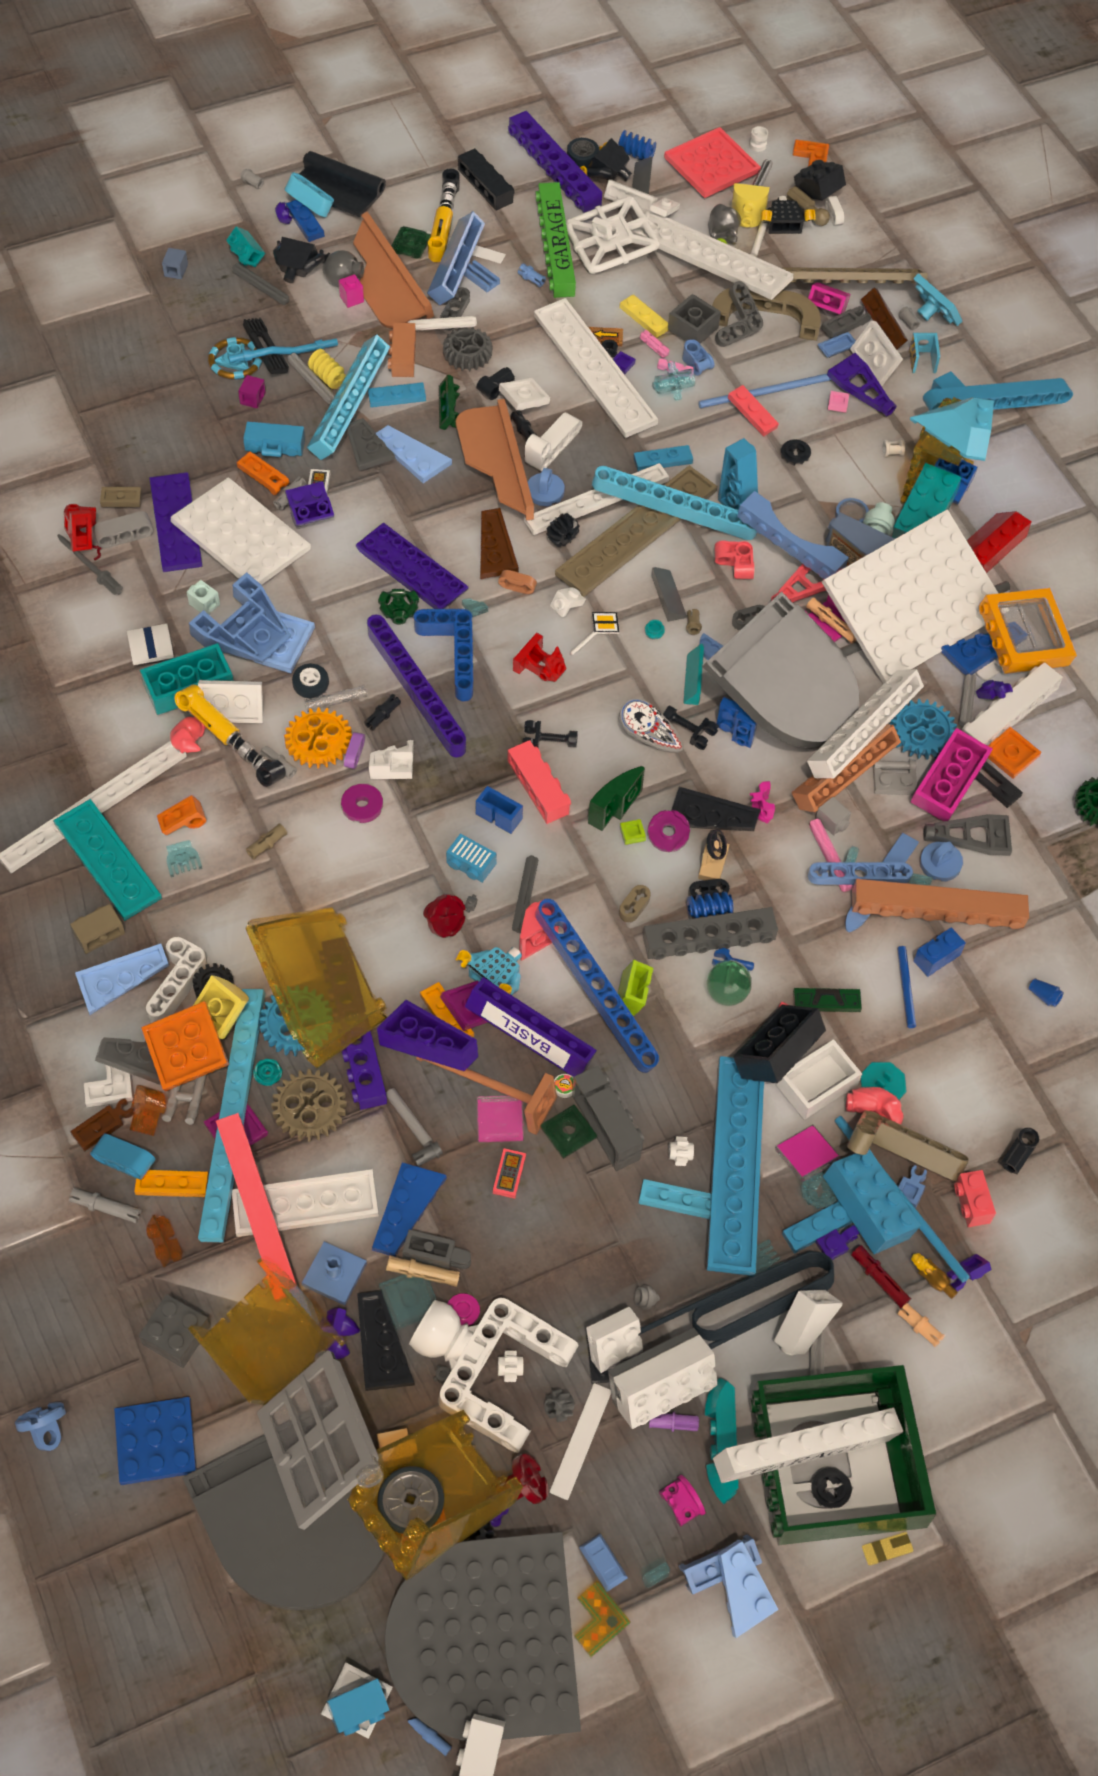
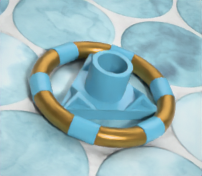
[208,337,262,379]

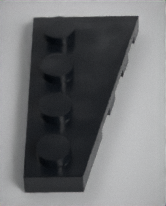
[667,786,761,831]
[357,1291,415,1391]

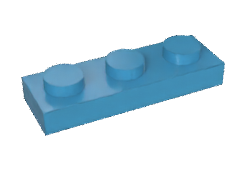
[368,382,426,408]
[782,1201,853,1254]

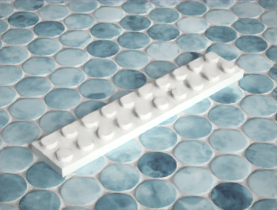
[631,210,793,300]
[534,298,658,438]

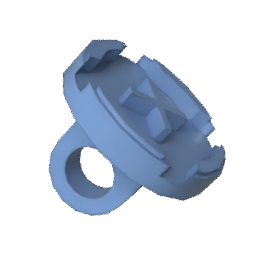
[528,468,565,506]
[920,842,963,882]
[15,1402,66,1451]

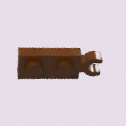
[70,1098,135,1152]

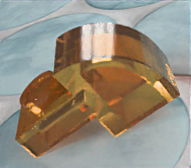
[130,1085,166,1136]

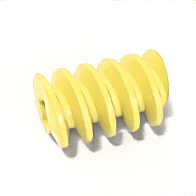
[308,349,346,389]

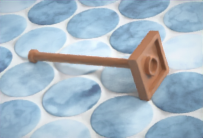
[416,1057,557,1135]

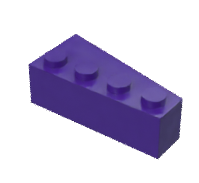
[377,1000,478,1071]

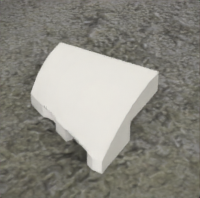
[369,740,414,779]

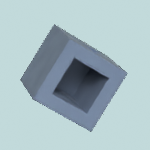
[162,248,188,279]

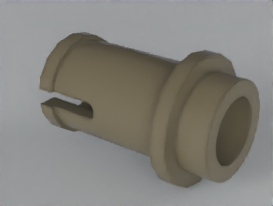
[686,609,702,635]

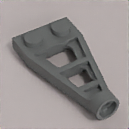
[923,814,1012,856]

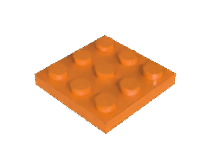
[141,1001,229,1091]

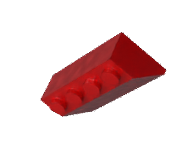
[966,511,1032,574]

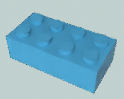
[823,1149,921,1254]

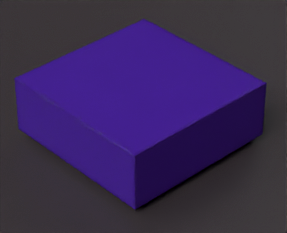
[613,351,636,374]

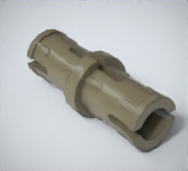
[246,823,287,860]

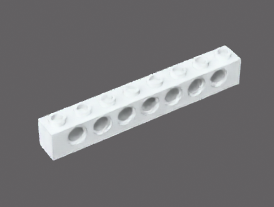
[807,669,924,778]

